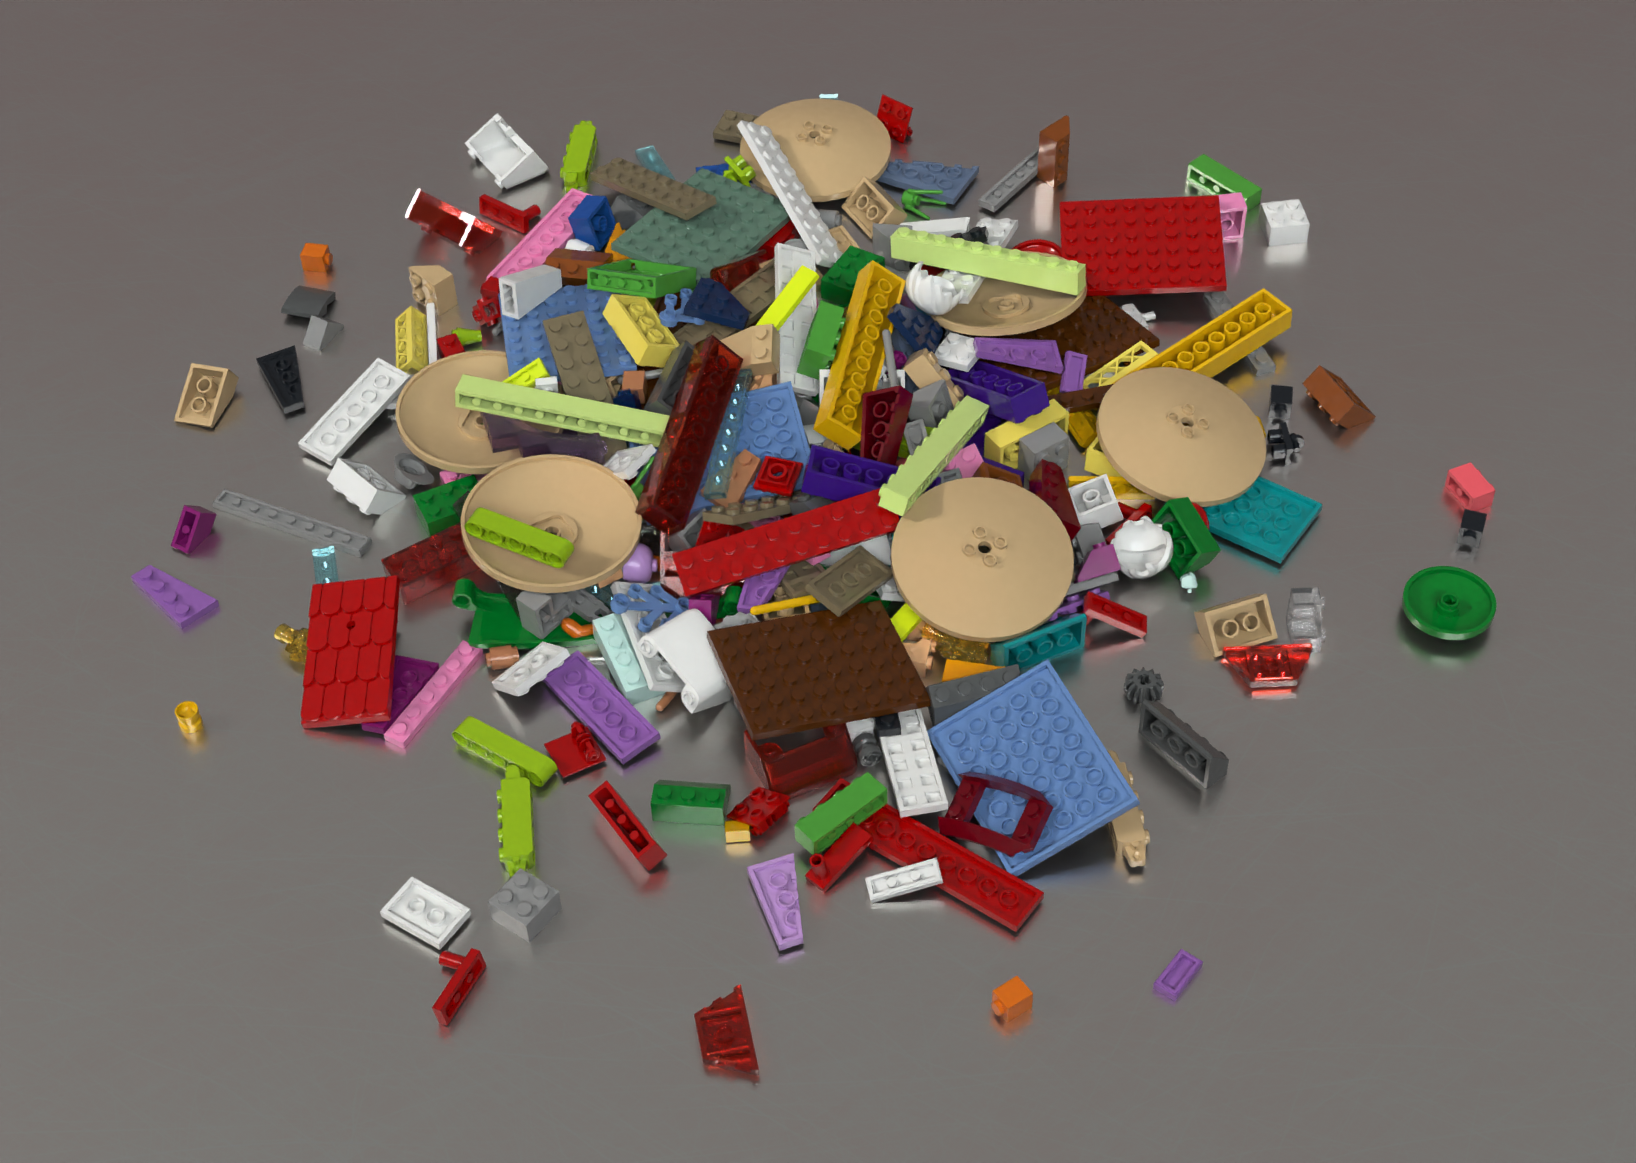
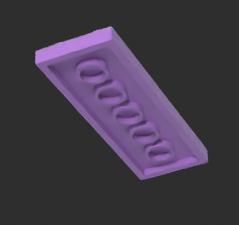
[542,650,661,765]

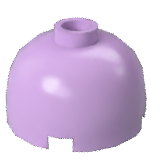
[623,543,658,584]

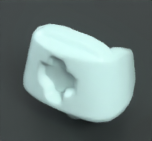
[1180,572,1198,593]

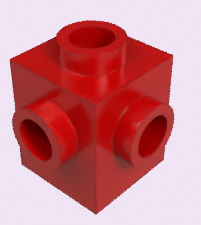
[472,296,501,327]

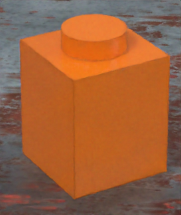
[300,243,333,273]
[991,976,1033,1023]

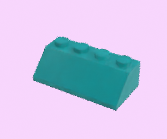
[990,613,1087,672]

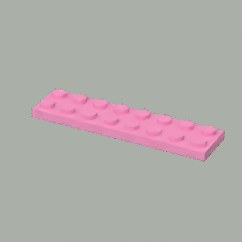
[486,188,591,280]

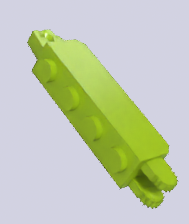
[560,120,598,193]
[497,764,536,878]

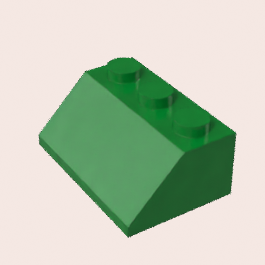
[1152,497,1221,580]
[650,780,731,826]

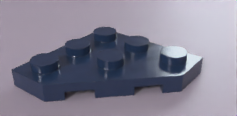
[683,277,750,330]
[886,303,943,354]

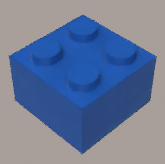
[568,195,616,251]

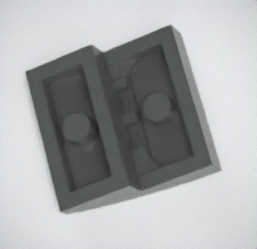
[281,285,335,318]

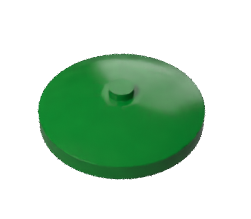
[1402,566,1496,640]

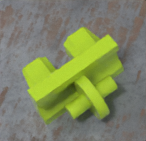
[723,155,756,187]

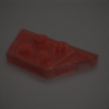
[1222,644,1312,688]
[694,985,759,1076]

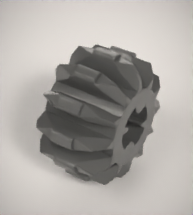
[1124,667,1164,705]

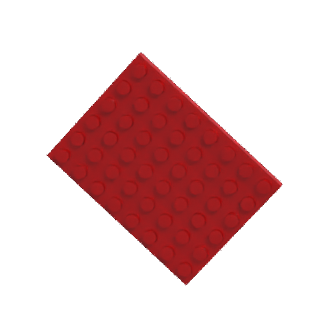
[1060,195,1227,296]

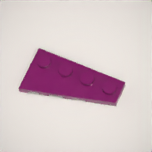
[361,655,439,734]

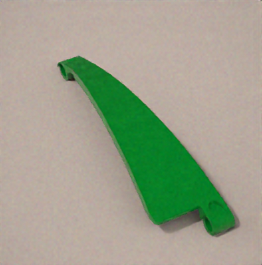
[452,578,742,649]

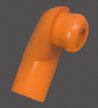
[561,618,593,638]

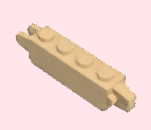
[1107,750,1150,867]

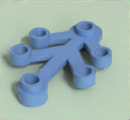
[659,288,705,327]
[610,583,689,633]

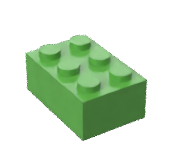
[797,300,846,380]

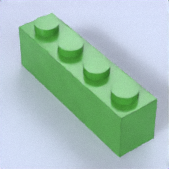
[1187,154,1262,212]
[794,772,887,855]

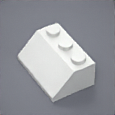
[327,458,406,515]

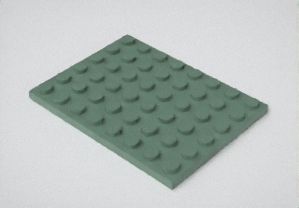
[611,168,791,286]

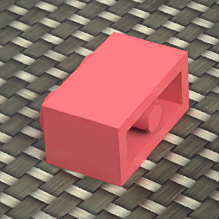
[1445,462,1495,511]

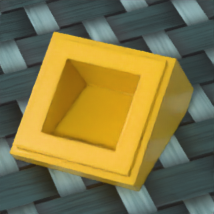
[725,820,750,843]

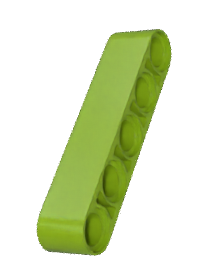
[464,507,574,568]
[452,716,558,787]

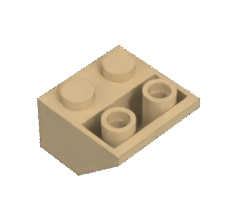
[409,265,458,316]

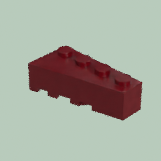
[860,385,913,466]
[1029,459,1081,541]

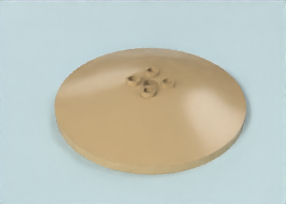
[740,99,891,202]
[926,251,1087,336]
[395,350,565,474]
[1096,367,1266,507]
[461,454,642,593]
[891,477,1074,642]

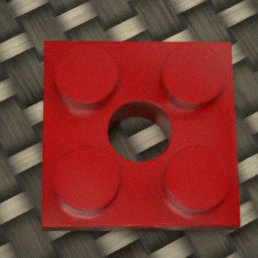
[753,456,803,497]

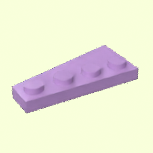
[747,853,803,951]

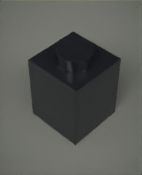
[1268,385,1293,419]
[1457,509,1487,548]

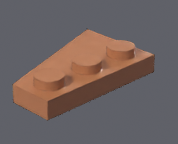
[700,449,762,507]

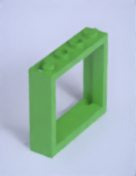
[587,259,696,298]

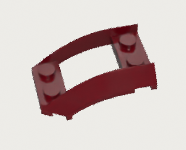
[938,771,1053,858]

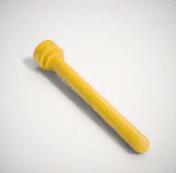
[750,595,820,615]

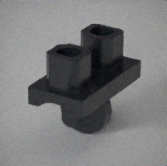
[1267,422,1305,465]

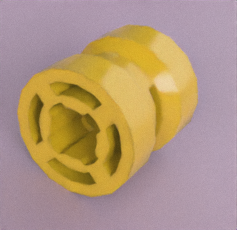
[175,701,203,734]

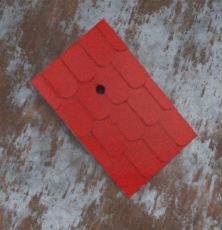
[301,575,400,729]

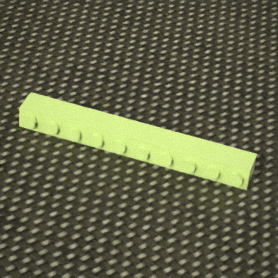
[890,227,1086,296]
[455,374,673,449]
[878,395,989,517]

